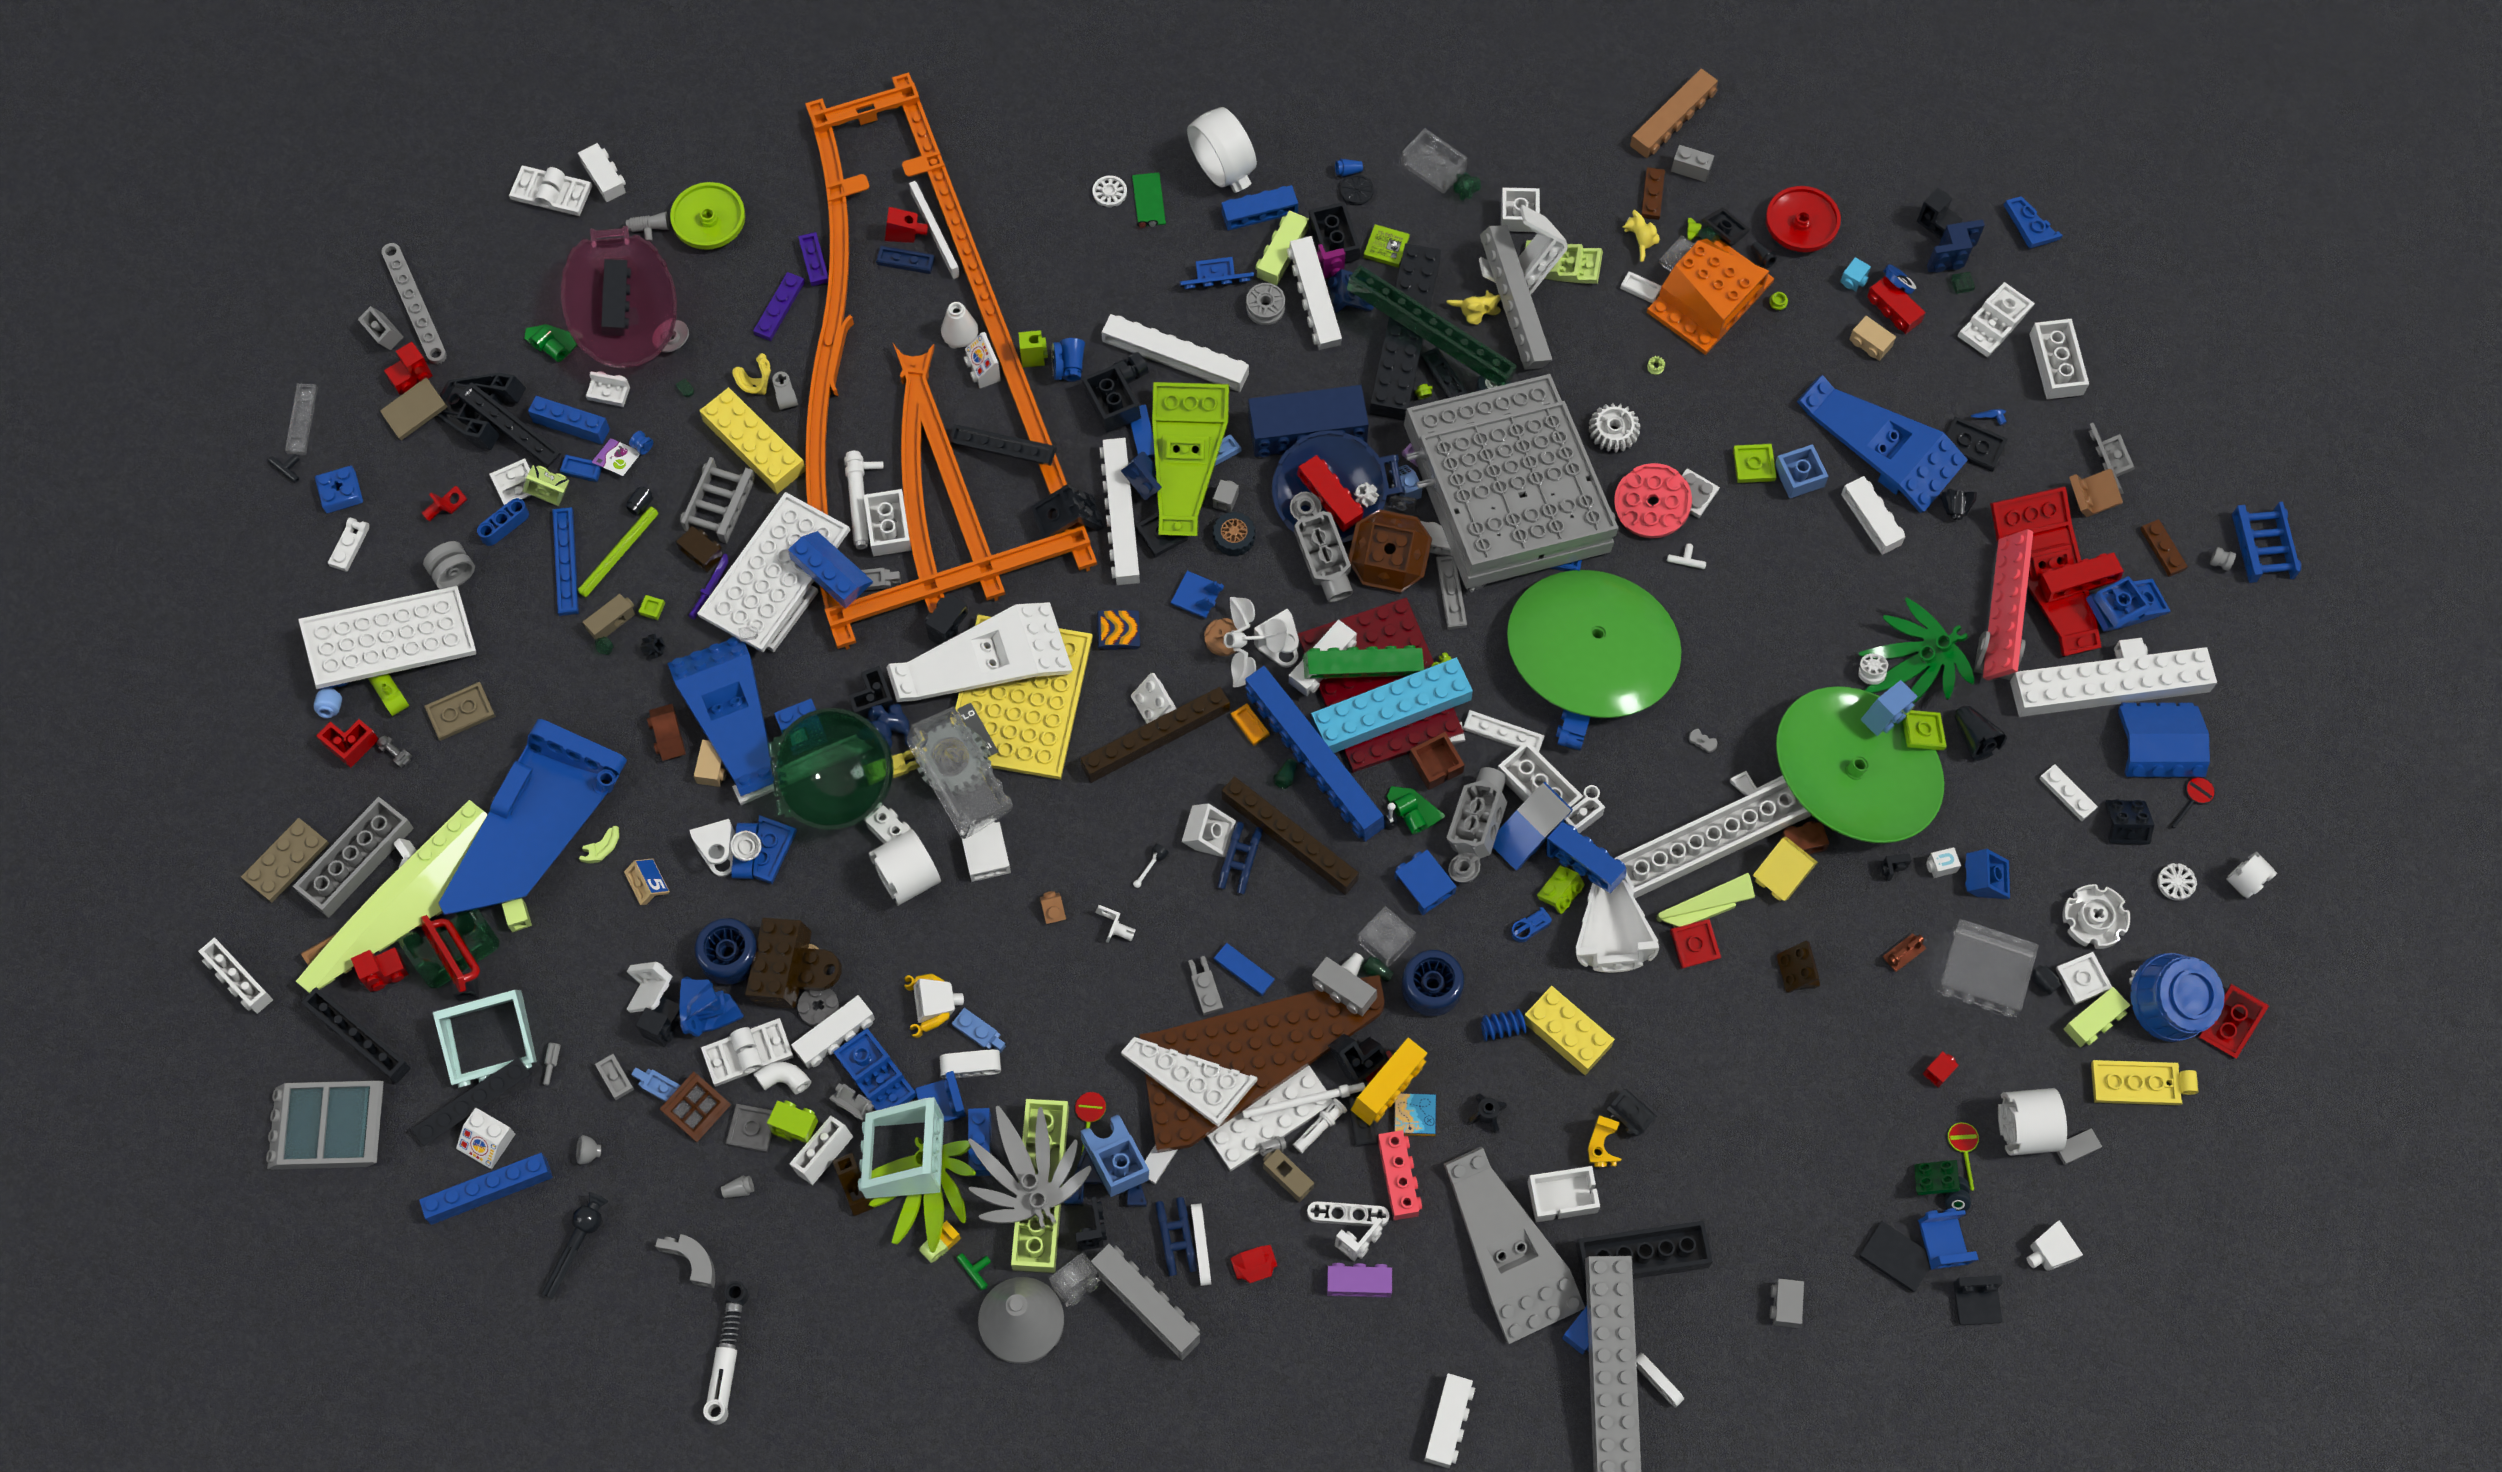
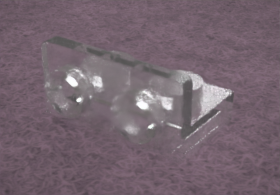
[1659,235,1698,272]

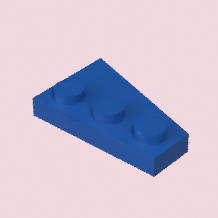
[2003,196,2063,249]
[753,815,797,884]

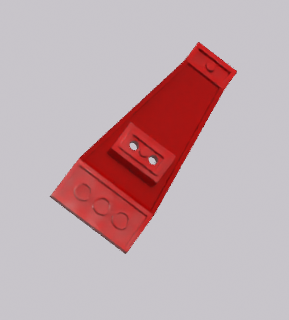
[1990,486,2101,656]

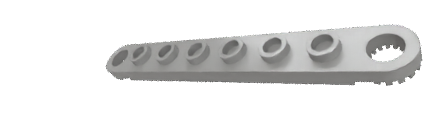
[382,243,447,365]

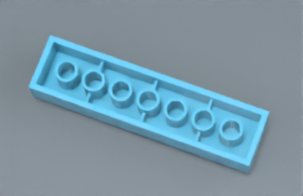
[1311,657,1473,753]

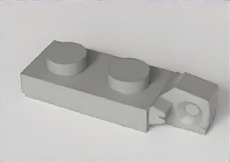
[861,568,901,590]

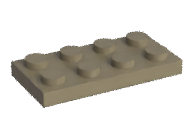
[241,818,329,903]

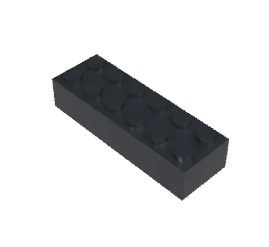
[1576,1221,1713,1286]

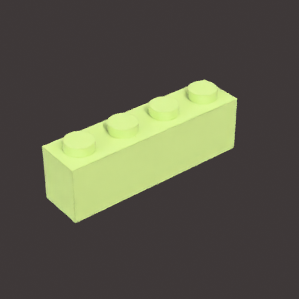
[1255,210,1309,286]

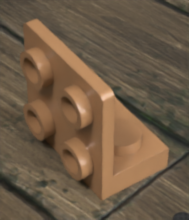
[2069,469,2123,517]

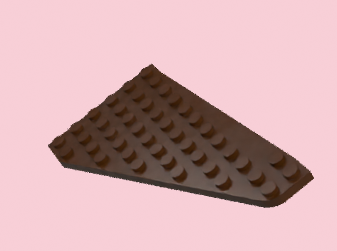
[1139,975,1384,1153]

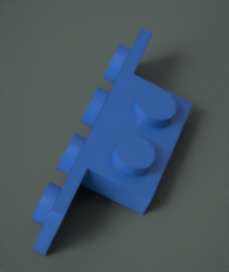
[1180,257,1254,289]

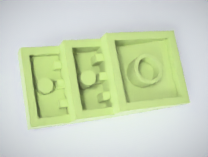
[1525,240,1603,284]

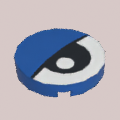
[1883,264,1916,294]
[1051,342,1064,380]

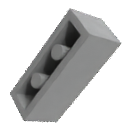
[1312,957,1377,1017]

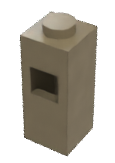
[583,594,635,643]
[1263,1149,1314,1203]

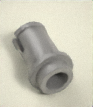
[1258,1136,1286,1156]

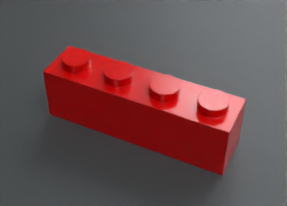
[1297,455,1363,532]
[2038,552,2124,602]

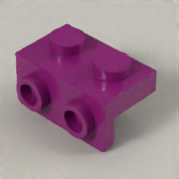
[1317,244,1345,279]

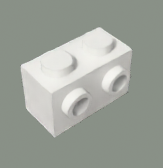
[865,805,911,844]

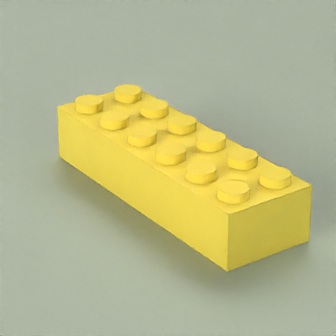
[699,387,806,494]

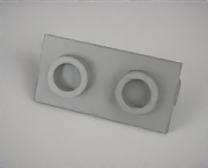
[829,1083,874,1121]

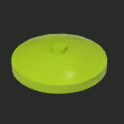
[670,182,745,249]

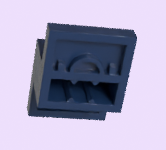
[1927,220,1985,272]

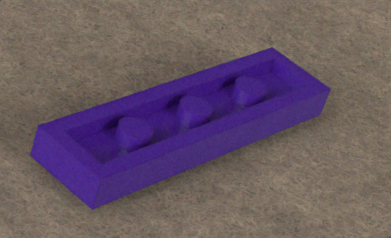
[753,272,805,341]

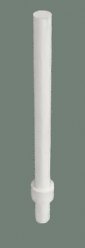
[1242,1082,1365,1119]

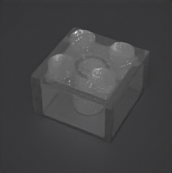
[1357,906,1416,968]
[1049,1252,1100,1307]

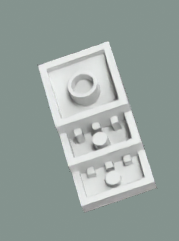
[1958,282,2035,358]

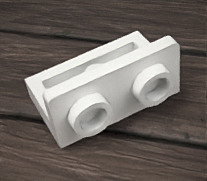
[586,371,630,407]

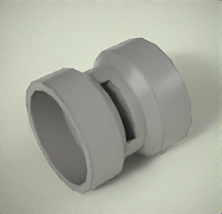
[2210,547,2236,571]

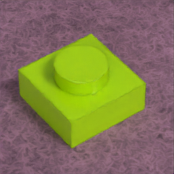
[638,595,665,620]

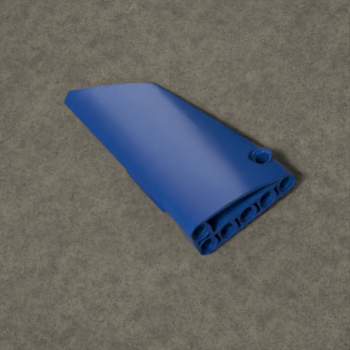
[439,719,627,915]

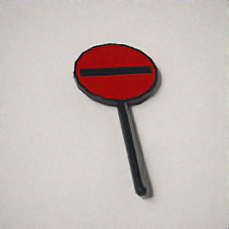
[2172,777,2215,828]

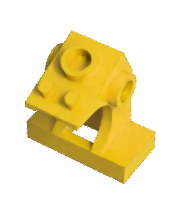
[1587,1115,1622,1167]

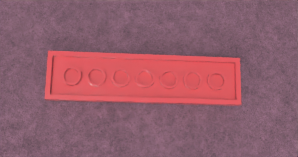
[1983,529,2033,681]

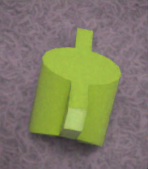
[1687,218,1702,240]

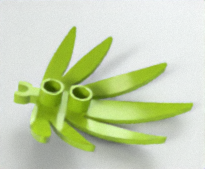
[869,1137,976,1253]

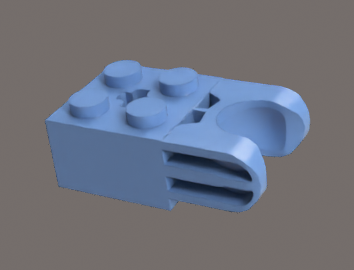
[1081,1115,1149,1197]

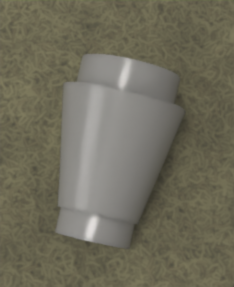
[721,1175,754,1198]

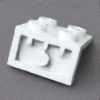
[1335,1217,1383,1262]

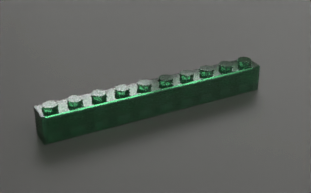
[1347,265,1517,386]

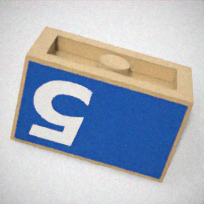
[624,859,670,905]

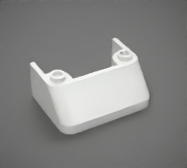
[1479,205,1568,294]

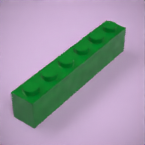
[1303,645,1424,679]

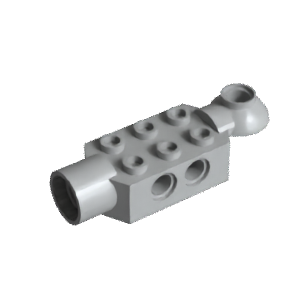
[1290,492,1353,602]
[1447,767,1507,883]

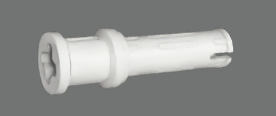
[1293,1098,1347,1154]

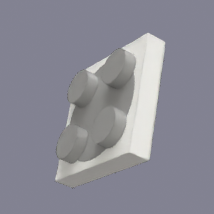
[1682,468,1720,518]

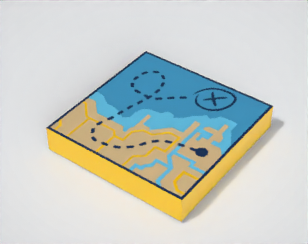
[1394,1093,1436,1136]

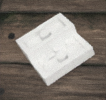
[490,458,532,505]

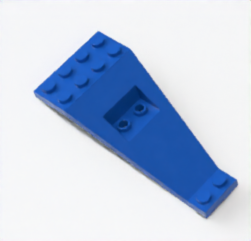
[1797,375,1968,513]
[668,637,779,796]

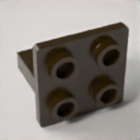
[1777,941,1820,993]

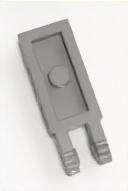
[1188,956,1223,1015]

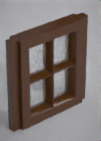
[659,1071,731,1142]

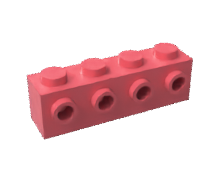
[1378,1130,1422,1221]

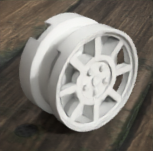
[1858,653,1888,685]

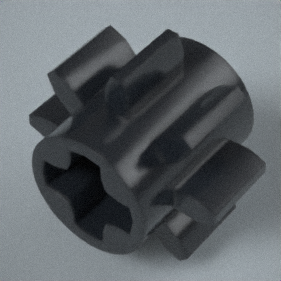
[640,634,665,659]

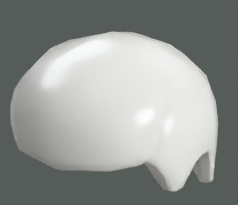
[730,830,762,861]

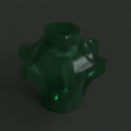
[1453,172,1481,200]

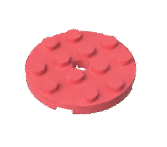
[1614,463,1692,538]

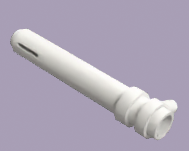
[844,451,883,549]

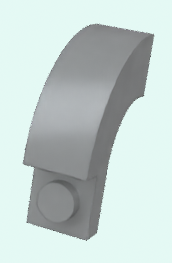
[655,1234,715,1288]

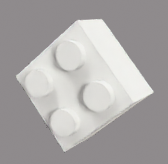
[1501,188,1540,232]

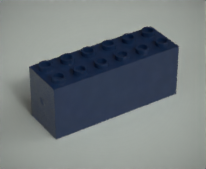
[1248,385,1369,457]

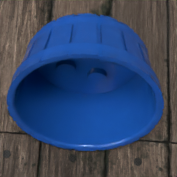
[2131,953,2225,1042]

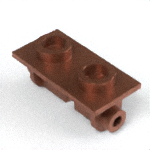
[1882,933,1926,972]

